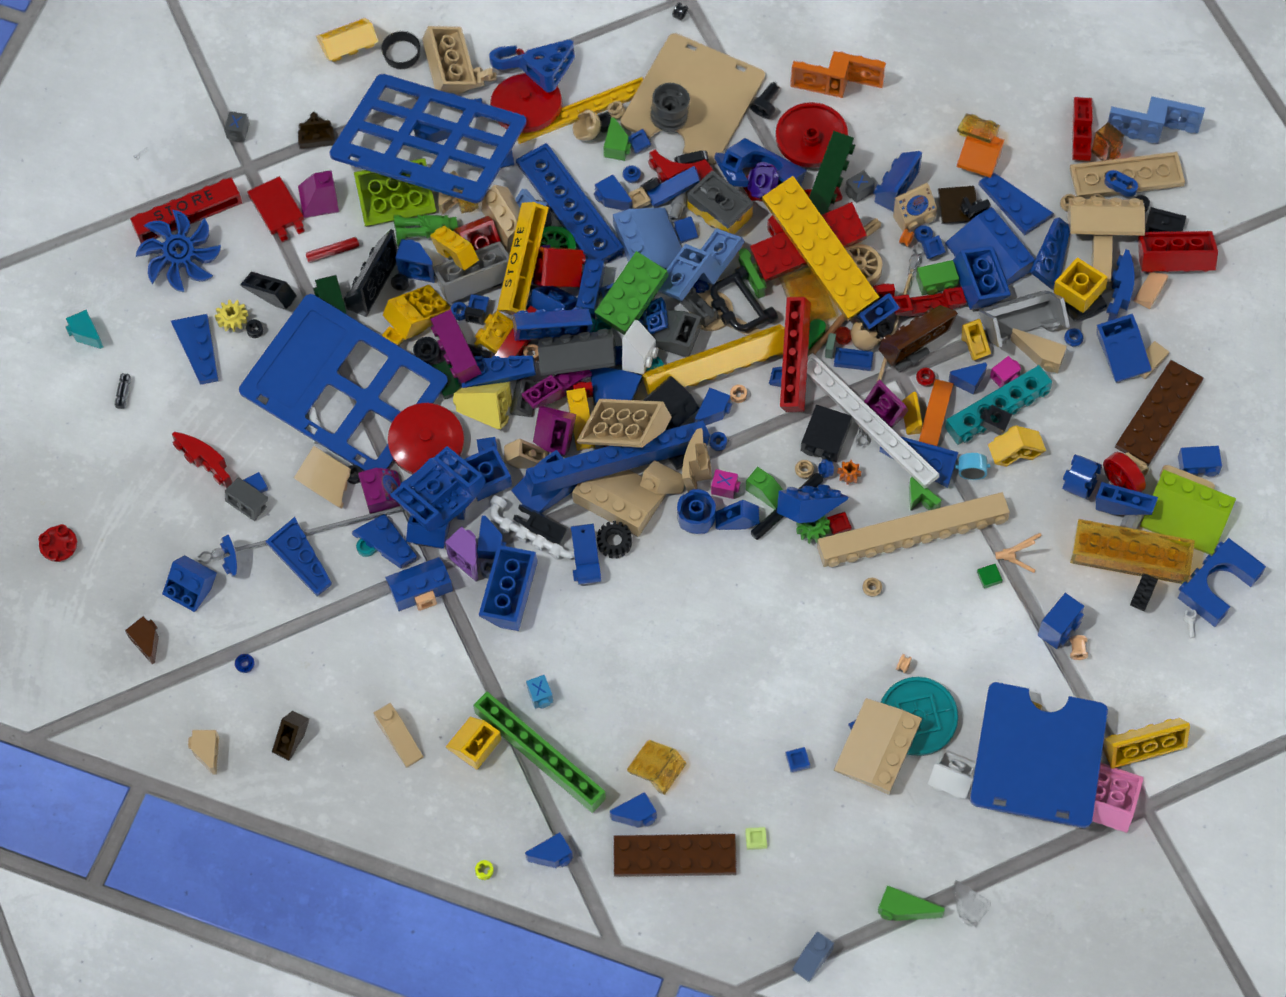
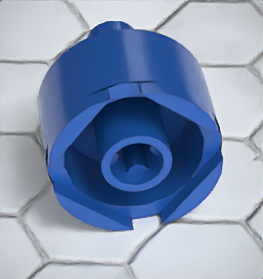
[1062,454,1102,499]
[677,489,716,534]

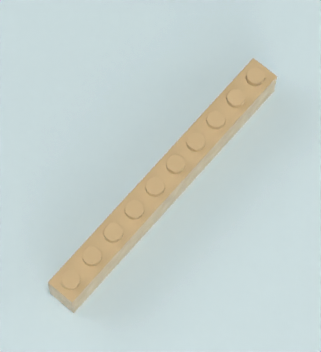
[817,492,1010,567]

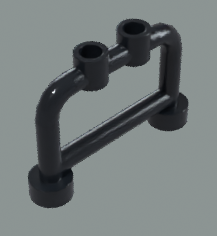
[710,265,778,332]

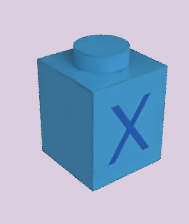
[526,674,553,709]

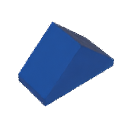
[949,362,987,395]

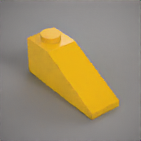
[566,388,595,451]

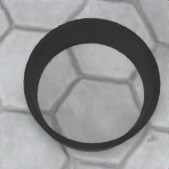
[381,31,420,69]

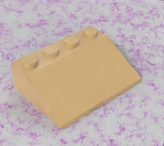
[577,399,672,447]
[572,470,667,537]
[834,698,922,795]

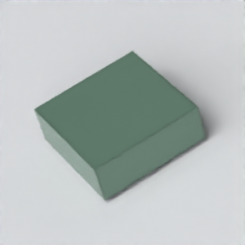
[825,333,836,359]

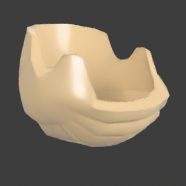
[573,110,601,140]
[851,322,881,351]

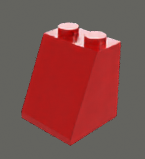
[533,247,586,287]

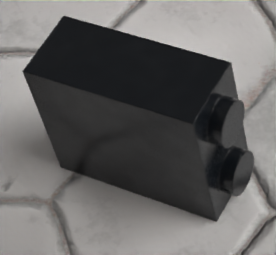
[801,404,852,463]

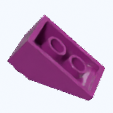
[864,379,909,428]

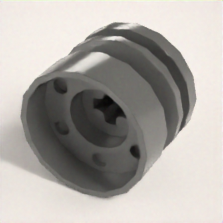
[650,83,690,131]

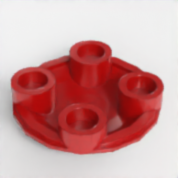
[38,524,77,562]

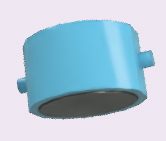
[956,453,991,480]

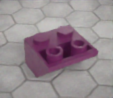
[533,406,576,456]

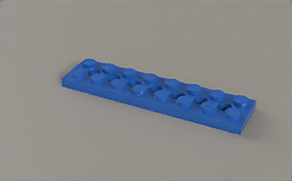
[516,143,624,262]

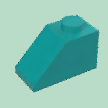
[65,310,103,349]

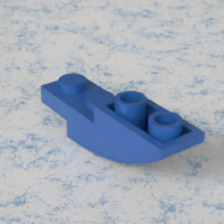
[1106,249,1135,321]

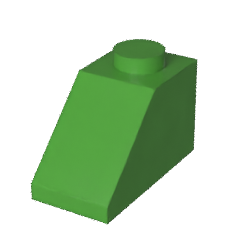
[603,117,631,161]
[746,466,783,510]

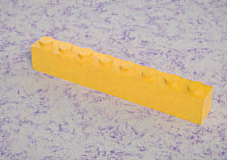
[641,324,785,395]

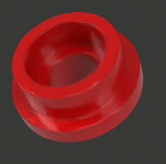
[916,368,935,386]

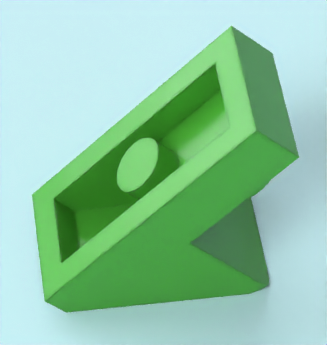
[909,477,942,510]

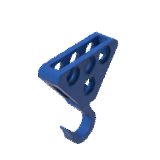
[489,40,575,92]

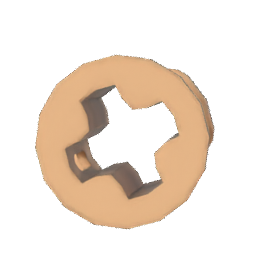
[1069,635,1088,660]

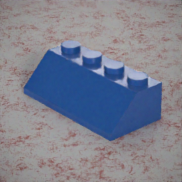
[513,307,592,341]
[479,545,538,631]

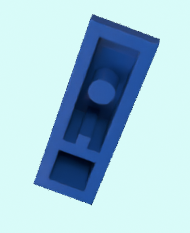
[1096,482,1158,515]

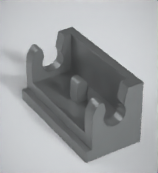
[681,287,719,328]
[225,477,268,521]

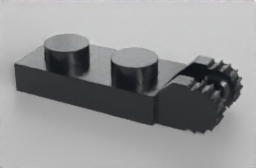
[513,504,568,545]

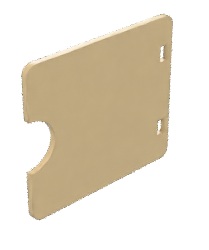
[621,33,765,165]

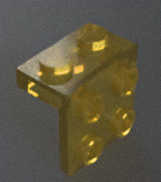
[957,113,1000,143]
[627,740,687,795]

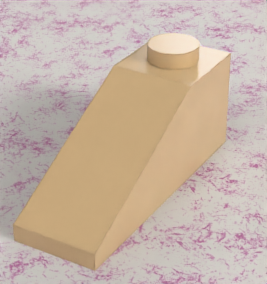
[1010,328,1067,373]
[374,702,423,768]

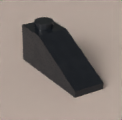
[240,271,297,310]

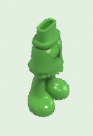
[393,214,458,247]

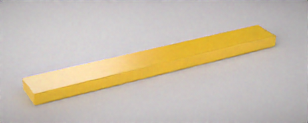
[517,77,644,144]

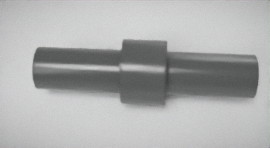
[895,347,930,372]

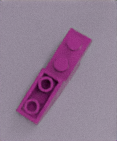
[521,370,592,409]

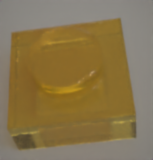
[458,198,479,214]

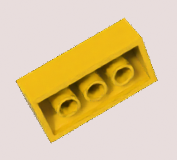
[1103,718,1190,769]

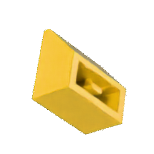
[446,717,502,770]

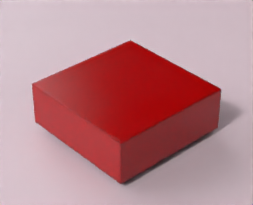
[827,512,852,535]

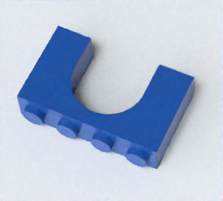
[721,138,807,186]
[1178,538,1266,627]

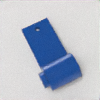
[571,523,601,585]

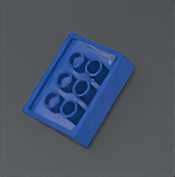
[945,207,1035,286]

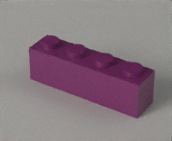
[431,309,482,383]

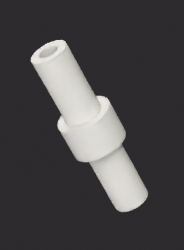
[308,407,320,444]

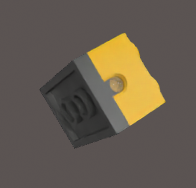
[688,170,753,234]

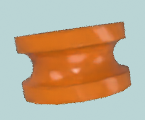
[899,229,915,247]

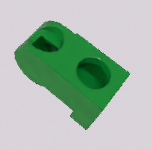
[808,319,826,351]

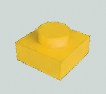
[381,326,404,346]

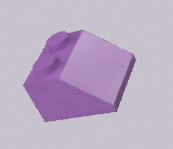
[445,526,478,582]

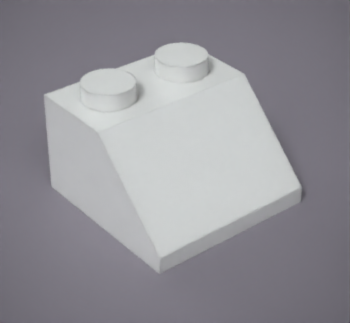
[622,320,658,374]
[928,749,976,799]

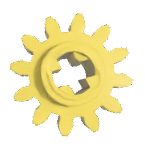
[215,299,249,332]

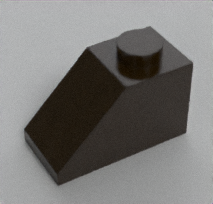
[272,710,309,761]

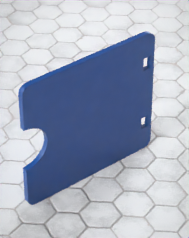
[970,682,1108,828]

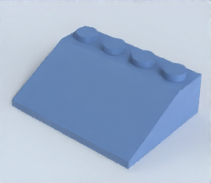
[613,208,682,269]

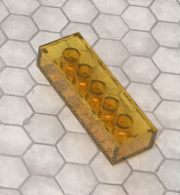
[1070,519,1195,584]

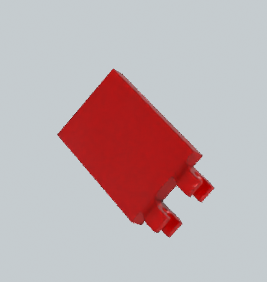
[247,176,305,242]

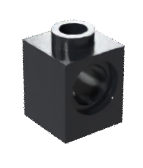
[980,405,1012,435]

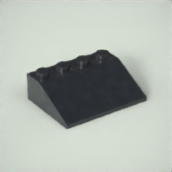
[344,229,398,317]

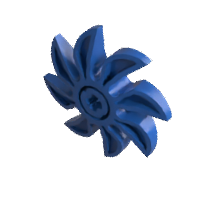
[136,210,221,292]

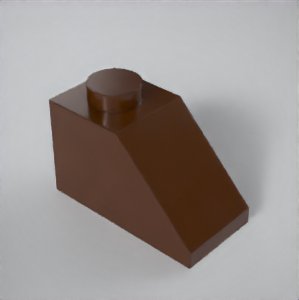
[125,616,159,664]

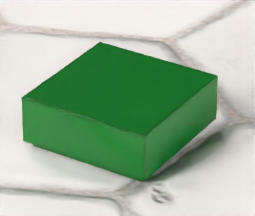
[977,564,1003,588]

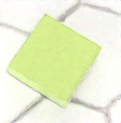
[745,827,767,850]

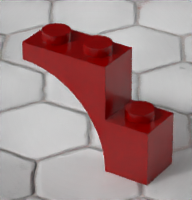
[648,149,714,183]

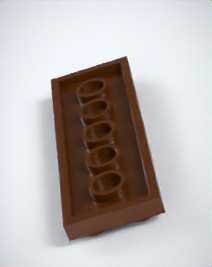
[1115,360,1204,466]
[614,834,736,877]

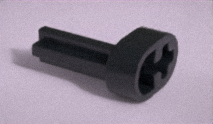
[749,82,780,119]

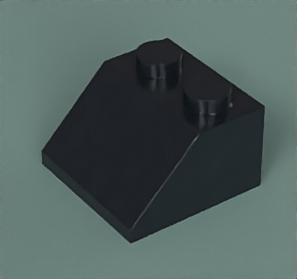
[643,376,699,430]

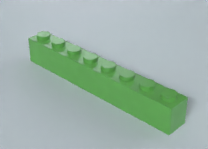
[473,691,606,813]

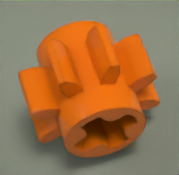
[837,460,862,485]

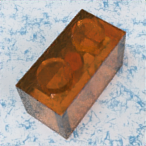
[1091,122,1124,161]

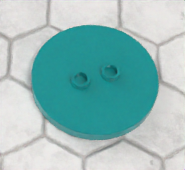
[880,677,958,756]

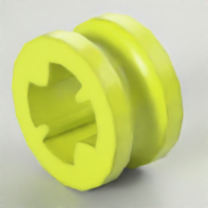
[475,860,493,880]

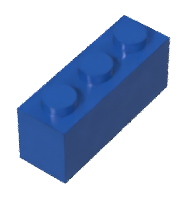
[576,258,605,319]

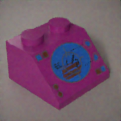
[358,468,402,514]

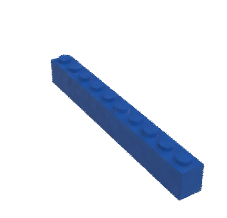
[524,420,710,497]

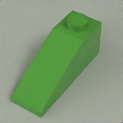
[877,885,945,921]

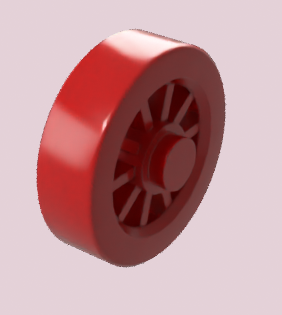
[1103,452,1146,492]

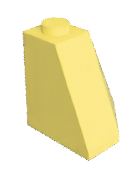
[453,382,512,429]

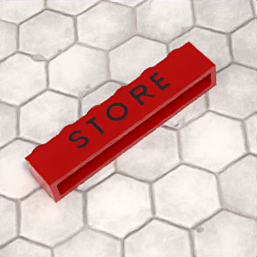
[130,177,242,244]

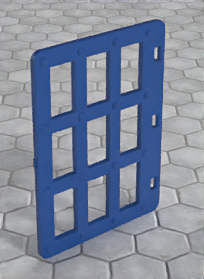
[329,74,526,203]

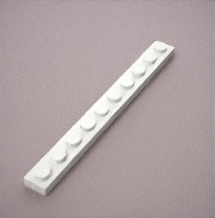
[807,353,939,489]

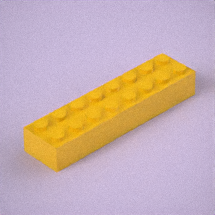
[762,176,879,321]

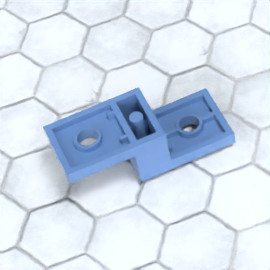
[1105,96,1205,143]
[658,228,745,301]

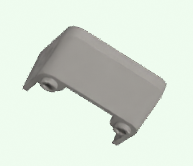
[978,291,1070,347]

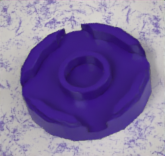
[747,162,778,199]

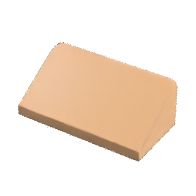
[1133,272,1168,309]

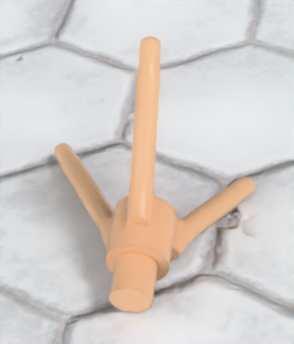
[995,533,1041,573]

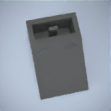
[643,310,701,357]

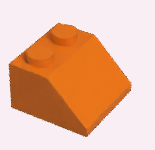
[956,129,1005,178]

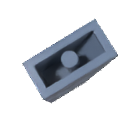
[792,931,834,982]

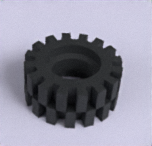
[597,521,632,559]
[1130,573,1158,611]

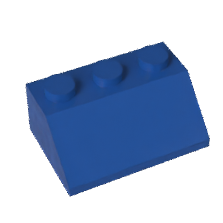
[873,151,922,212]
[953,246,1011,310]
[385,557,453,611]

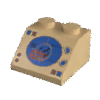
[893,183,937,231]

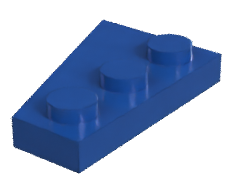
[352,514,417,568]

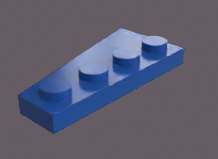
[978,172,1053,235]
[1030,217,1070,290]
[171,314,219,385]
[462,356,536,388]
[879,436,958,488]
[265,517,332,597]

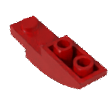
[172,432,232,488]

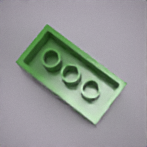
[595,251,669,335]

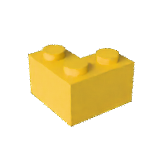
[988,426,1046,467]

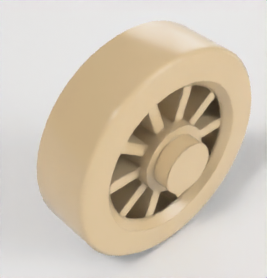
[845,244,882,286]

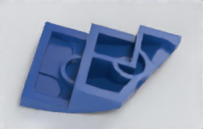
[590,367,642,406]

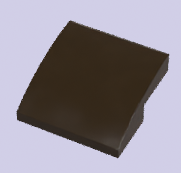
[938,186,977,224]

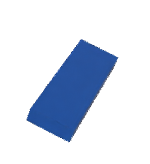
[714,153,749,187]
[647,166,701,208]

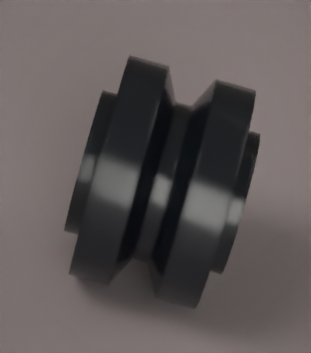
[413,337,442,366]

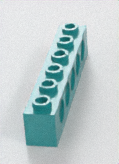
[945,365,1052,445]

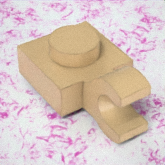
[469,67,497,90]

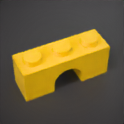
[430,226,479,271]

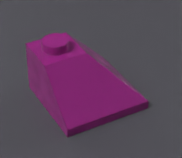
[298,170,339,218]

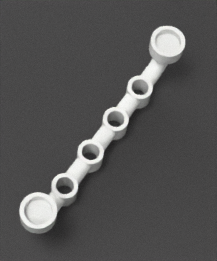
[490,495,575,559]

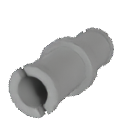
[668,191,689,223]

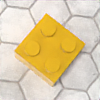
[1053,257,1108,313]

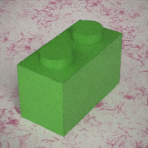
[916,260,959,296]

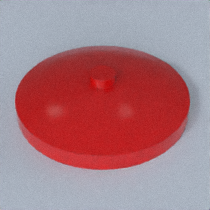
[490,73,562,133]
[775,102,848,168]
[388,403,464,475]

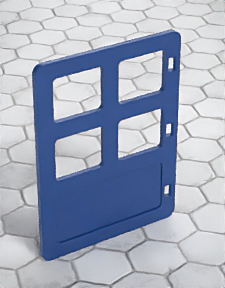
[239,294,448,471]

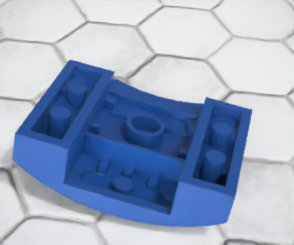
[390,446,486,531]

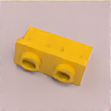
[474,310,513,354]

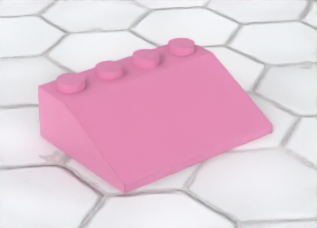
[1092,763,1144,833]

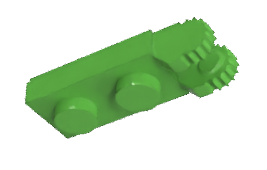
[738,248,767,299]

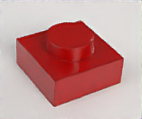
[573,382,593,398]

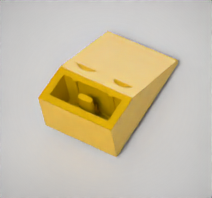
[382,284,451,340]

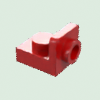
[873,283,895,302]

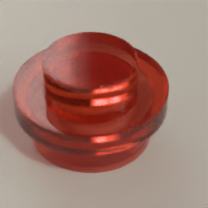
[834,327,852,345]

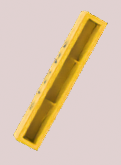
[497,202,549,315]

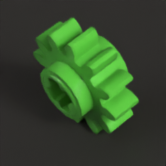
[796,515,830,544]

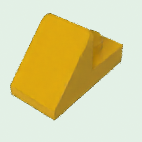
[961,319,991,360]

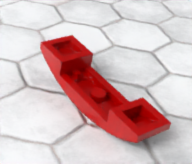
[893,287,966,316]

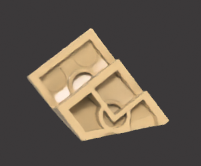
[682,428,712,492]
[294,446,351,509]

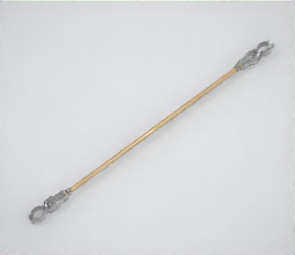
[856,243,924,448]

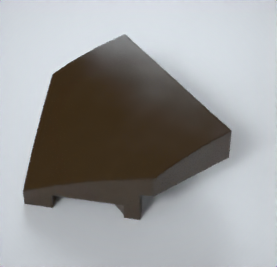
[298,111,335,149]

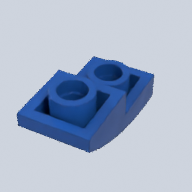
[646,297,668,334]
[220,534,237,577]

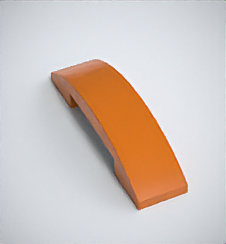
[919,379,954,446]

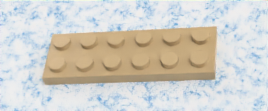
[1069,152,1185,198]

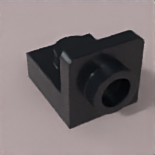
[960,197,991,219]

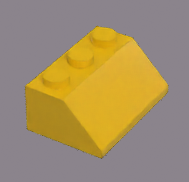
[316,18,379,62]

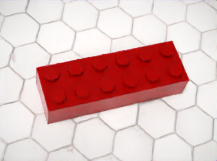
[750,202,867,283]

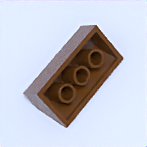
[878,305,958,366]

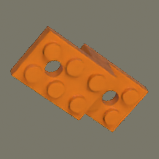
[791,51,886,98]

